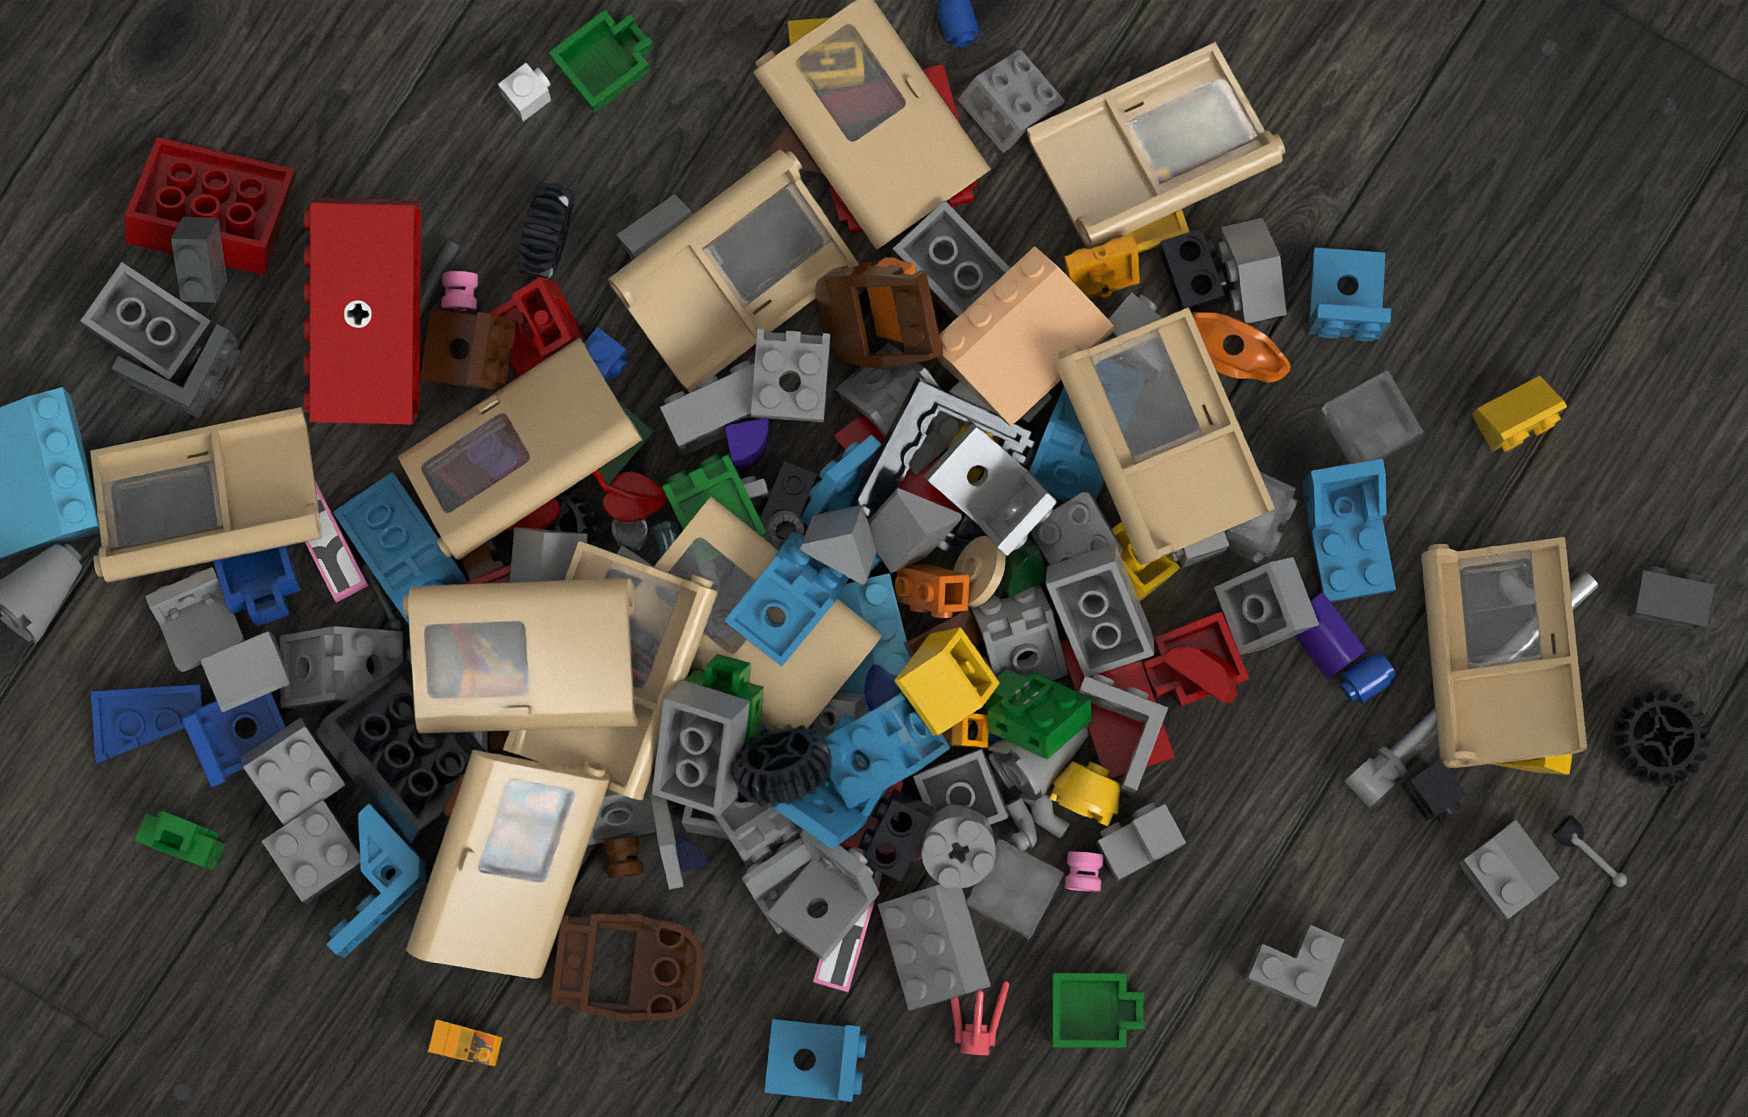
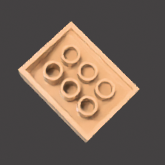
[937,246,1116,427]

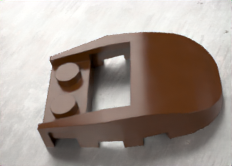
[815,262,943,369]
[551,913,704,1022]

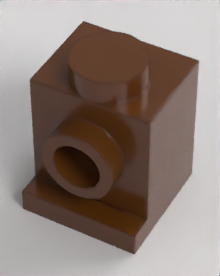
[461,539,505,581]

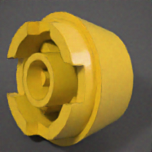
[1049,761,1121,826]

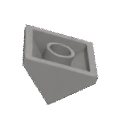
[868,488,962,573]
[799,505,877,586]
[510,527,588,583]
[200,631,290,712]

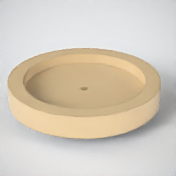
[953,536,1006,608]

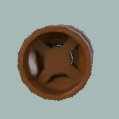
[603,836,644,879]

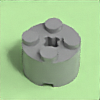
[920,805,996,889]

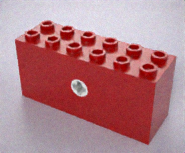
[304,197,421,424]

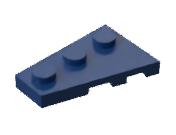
[91,684,204,764]

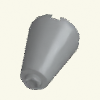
[0,543,82,644]
[988,723,1089,805]

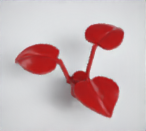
[507,469,667,531]

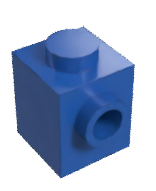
[584,327,628,382]

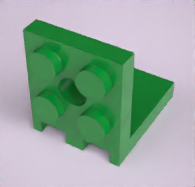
[662,454,767,566]

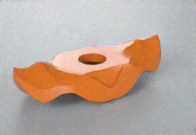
[1191,312,1291,383]

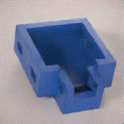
[213,546,301,626]

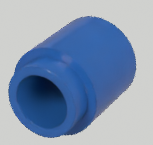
[936,0,980,48]
[1340,653,1396,704]

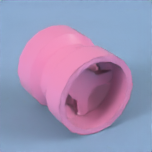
[441,271,478,313]
[1065,851,1104,892]

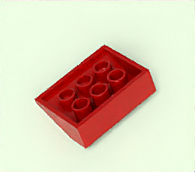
[125,137,295,275]

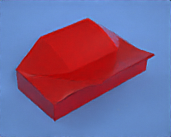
[1164,647,1238,703]

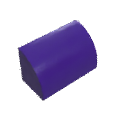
[725,418,769,472]
[1295,592,1366,680]

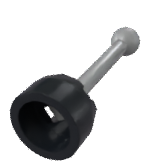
[1551,815,1627,887]

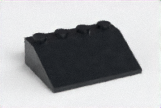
[316,659,486,847]

